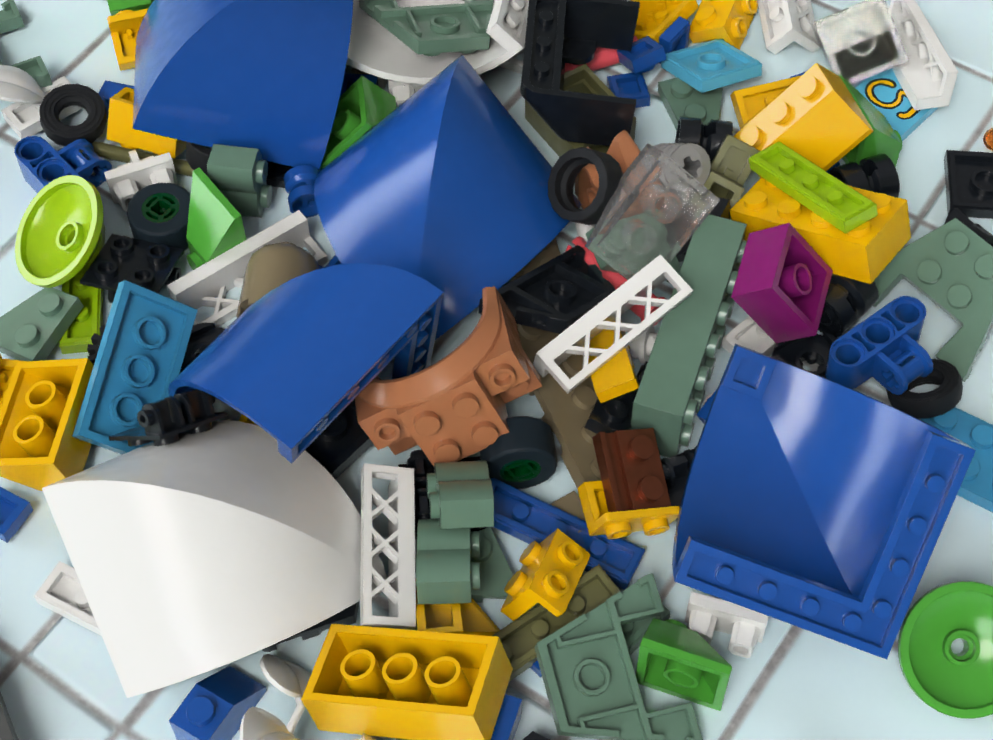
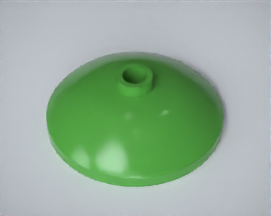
[898,581,993,719]

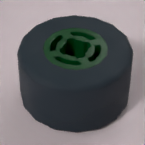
[126,183,190,250]
[480,416,558,489]

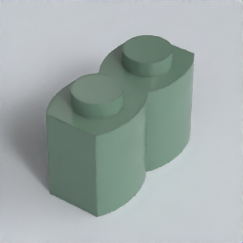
[207,144,272,218]
[426,460,494,529]
[416,519,480,604]

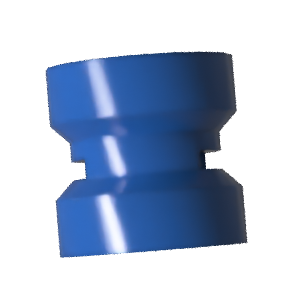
[283,165,320,218]

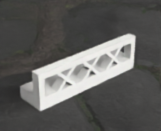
[757,0,821,55]
[864,0,958,110]
[167,210,328,328]
[533,254,693,394]
[360,463,416,630]

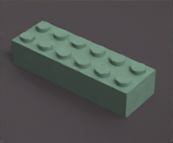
[630,212,747,458]

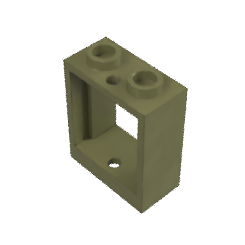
[525,64,636,157]

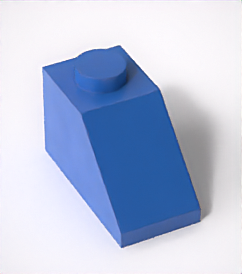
[169,666,267,740]

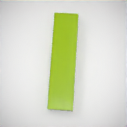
[748,142,878,234]
[59,224,105,354]

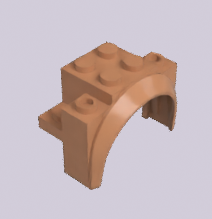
[355,286,542,466]

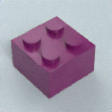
[731,223,833,343]

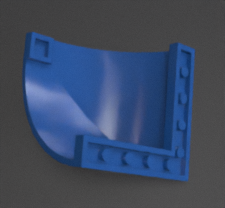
[132,0,353,170]
[314,55,582,340]
[168,263,444,464]
[672,344,976,659]

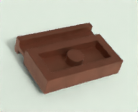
[592,428,671,512]

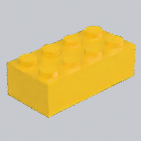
[730,177,911,284]
[301,624,513,740]

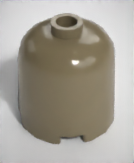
[236,242,320,318]

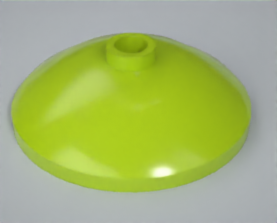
[15,175,104,288]

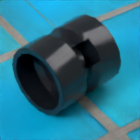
[675,116,733,163]
[830,154,900,198]
[818,274,879,337]

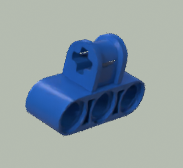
[14,136,112,193]
[825,296,933,395]

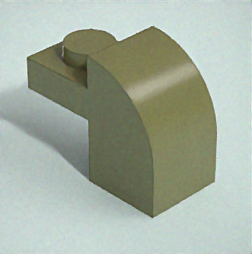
[691,133,760,213]

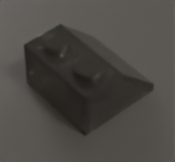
[812,0,909,85]

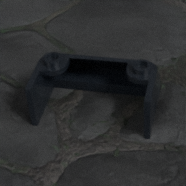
[520,0,640,146]

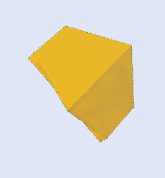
[416,588,500,636]

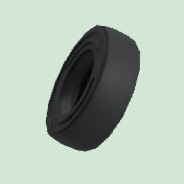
[39,84,107,146]
[887,359,963,419]

